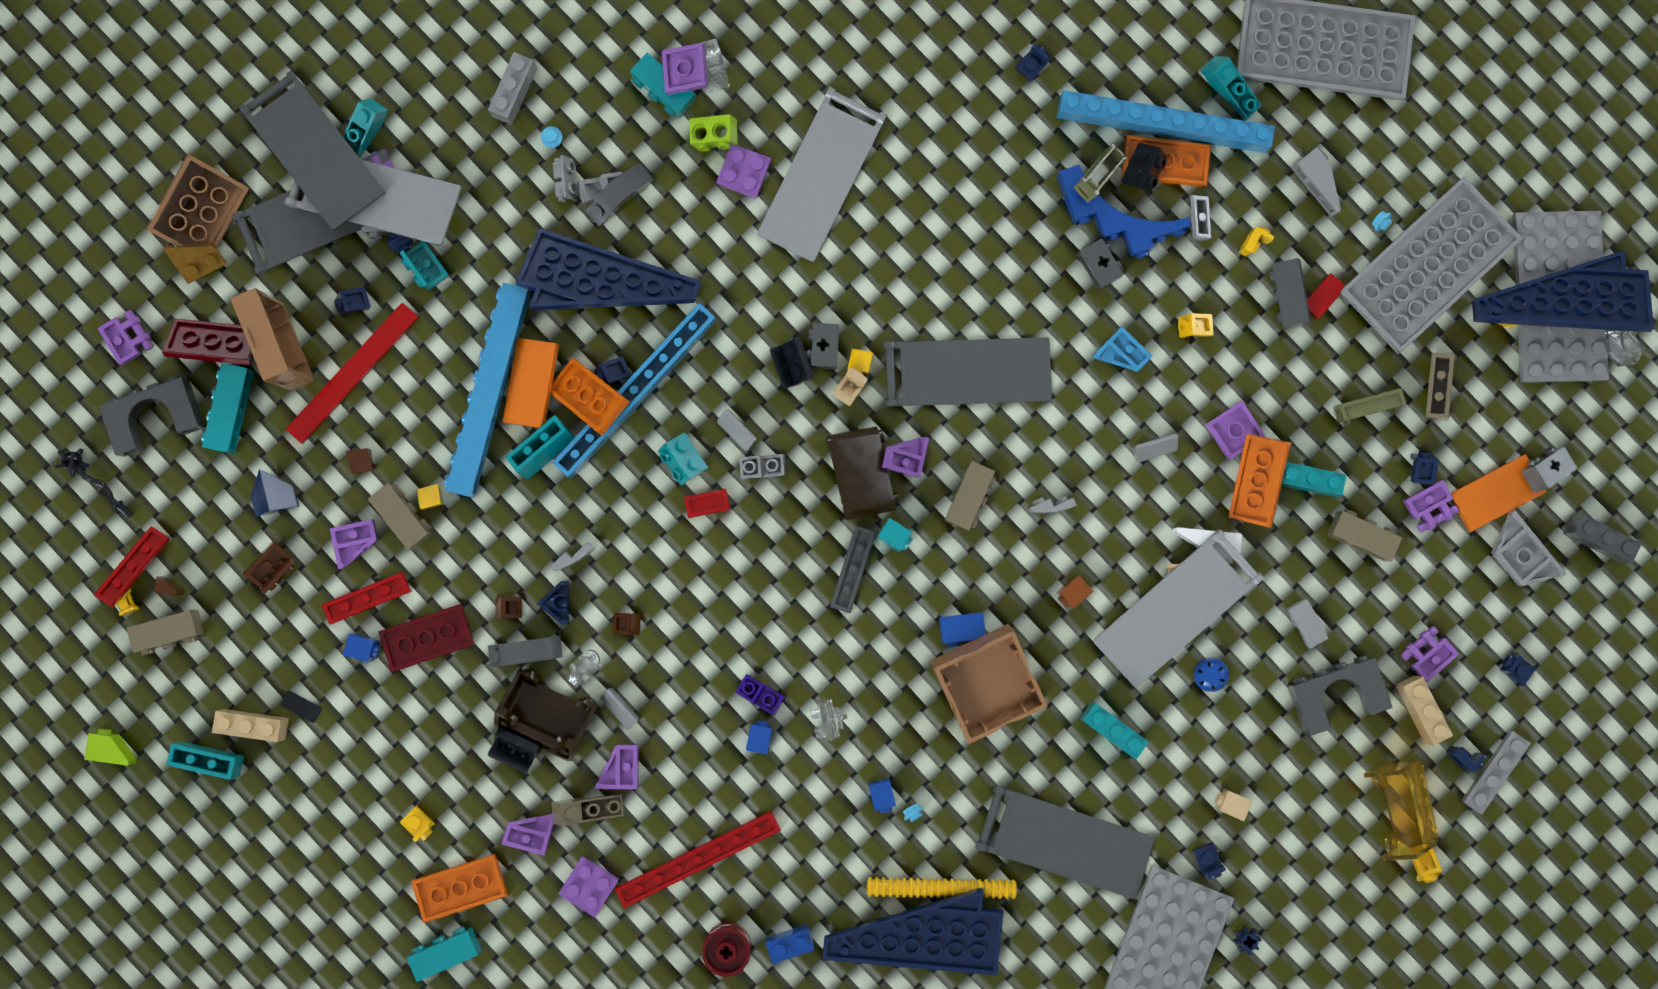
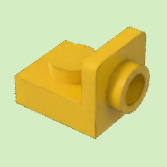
[1238,226,1274,257]
[1178,313,1213,338]
[400,806,435,842]
[1410,846,1442,883]

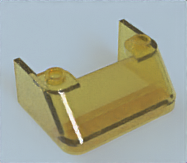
[1364,759,1438,861]

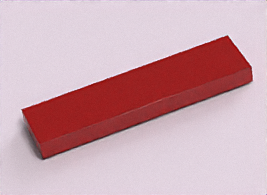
[94,526,170,608]
[322,572,412,625]

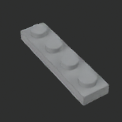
[1461,730,1531,814]

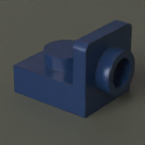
[1015,44,1050,83]
[334,287,371,318]
[594,356,631,385]
[1410,451,1439,485]
[1500,653,1536,686]
[1446,746,1487,773]
[1192,842,1226,879]

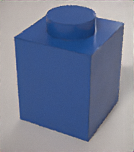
[343,633,380,662]
[746,720,773,754]
[868,778,896,813]

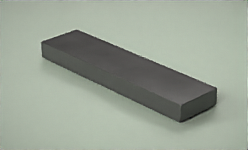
[830,525,876,613]

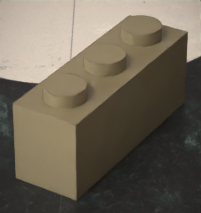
[1426,353,1455,421]
[944,461,996,531]
[368,483,433,551]
[1326,509,1402,562]
[127,610,204,656]

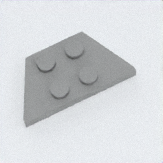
[1491,510,1567,586]

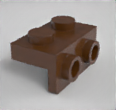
[243,541,294,594]

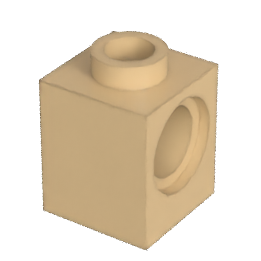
[1215,788,1253,821]

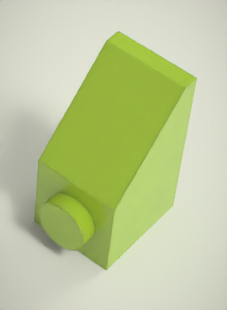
[84,729,137,766]

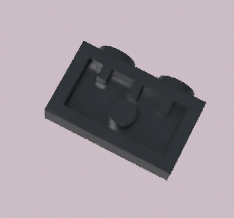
[770,337,814,389]

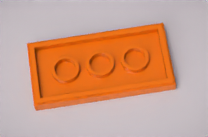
[1121,135,1211,188]
[502,338,559,428]
[551,357,630,436]
[1228,433,1291,528]
[1451,454,1546,532]
[411,853,508,923]

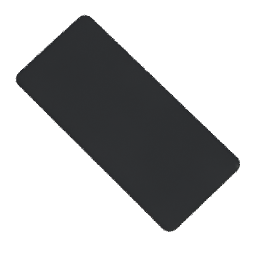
[281,690,322,723]

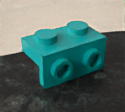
[400,241,449,291]
[658,432,708,486]

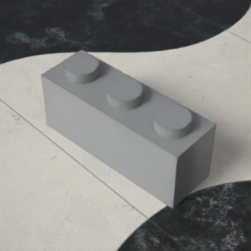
[488,52,537,125]

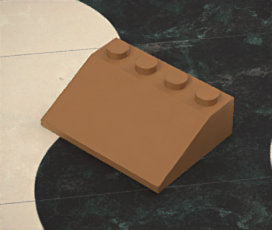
[145,154,249,247]

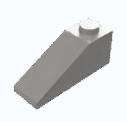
[1291,148,1341,217]

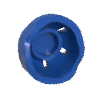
[1193,658,1229,692]

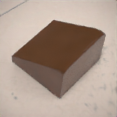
[346,448,374,474]
[154,576,184,595]
[495,597,522,619]
[613,613,641,635]

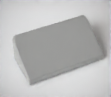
[1190,195,1211,241]
[717,409,757,451]
[1132,433,1178,462]
[600,688,640,729]

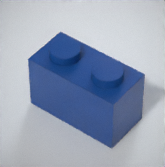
[938,612,986,647]
[766,924,814,964]

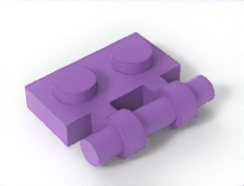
[97,310,154,366]
[1403,480,1459,533]
[1400,626,1459,682]

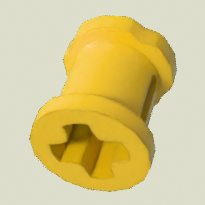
[117,589,139,616]

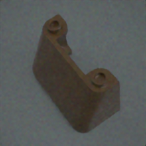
[826,426,899,522]
[494,668,598,761]

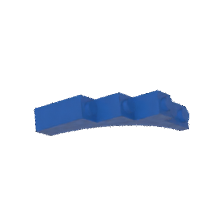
[1056,165,1192,259]

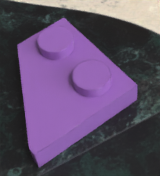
[882,437,929,478]
[330,519,379,569]
[502,814,554,856]

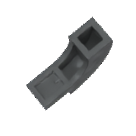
[585,164,654,226]
[488,636,563,667]

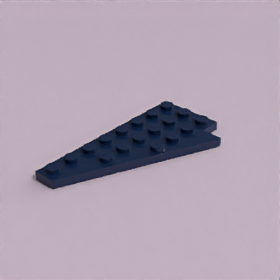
[516,228,701,310]
[1472,251,1654,332]
[822,888,1004,975]

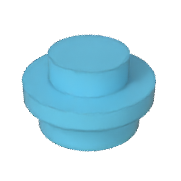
[541,126,563,148]
[1372,211,1392,232]
[903,803,924,822]

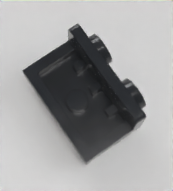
[1121,142,1167,195]
[488,727,539,774]

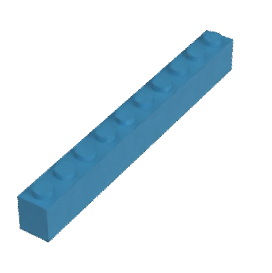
[1056,90,1275,153]
[444,282,531,498]
[552,303,717,479]

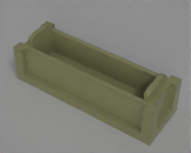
[1073,144,1128,203]
[1333,388,1406,425]

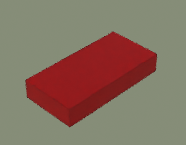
[1307,273,1345,320]
[684,489,730,518]

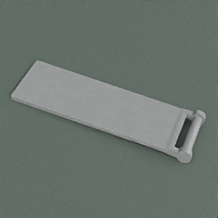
[757,87,887,262]
[284,160,462,246]
[1093,529,1264,688]

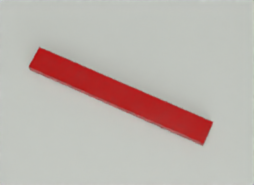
[285,303,419,444]
[615,810,781,908]

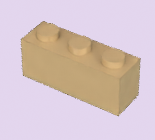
[1395,676,1453,746]
[212,709,289,742]

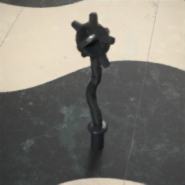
[54,448,134,519]

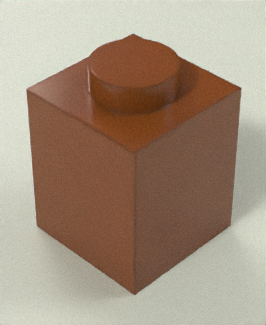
[1057,575,1094,609]

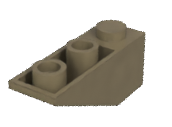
[551,794,624,826]

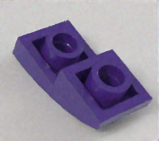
[735,674,786,716]

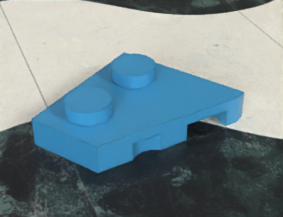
[1092,326,1153,372]

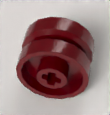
[702,922,752,977]

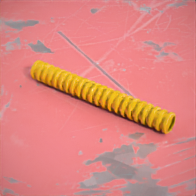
[867,877,1017,899]

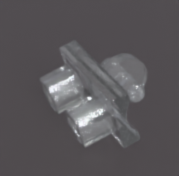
[567,650,601,686]
[810,699,848,742]

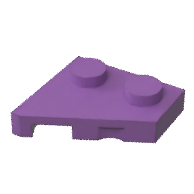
[595,744,639,789]

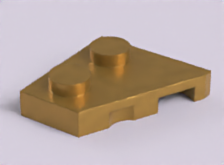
[164,244,227,284]

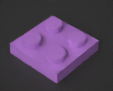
[662,43,708,95]
[716,145,771,199]
[1205,401,1266,461]
[558,856,619,917]

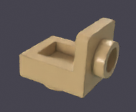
[832,367,868,406]

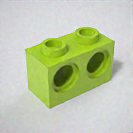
[689,114,738,151]

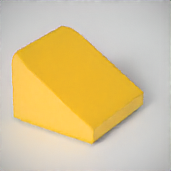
[847,349,873,375]
[417,484,444,510]

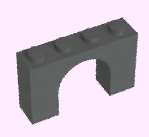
[99,376,206,457]
[1287,655,1393,736]

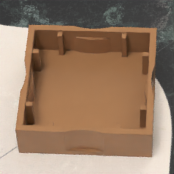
[230,288,315,391]
[930,624,1048,744]

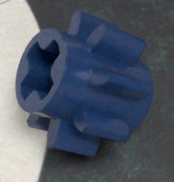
[386,232,413,254]
[1232,925,1262,955]

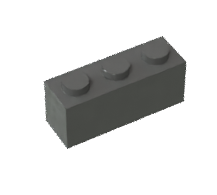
[1269,258,1312,328]
[1563,514,1642,563]

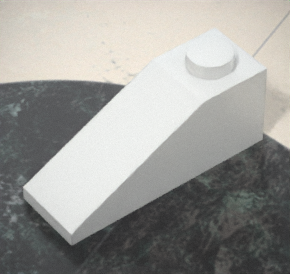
[1172,527,1242,564]

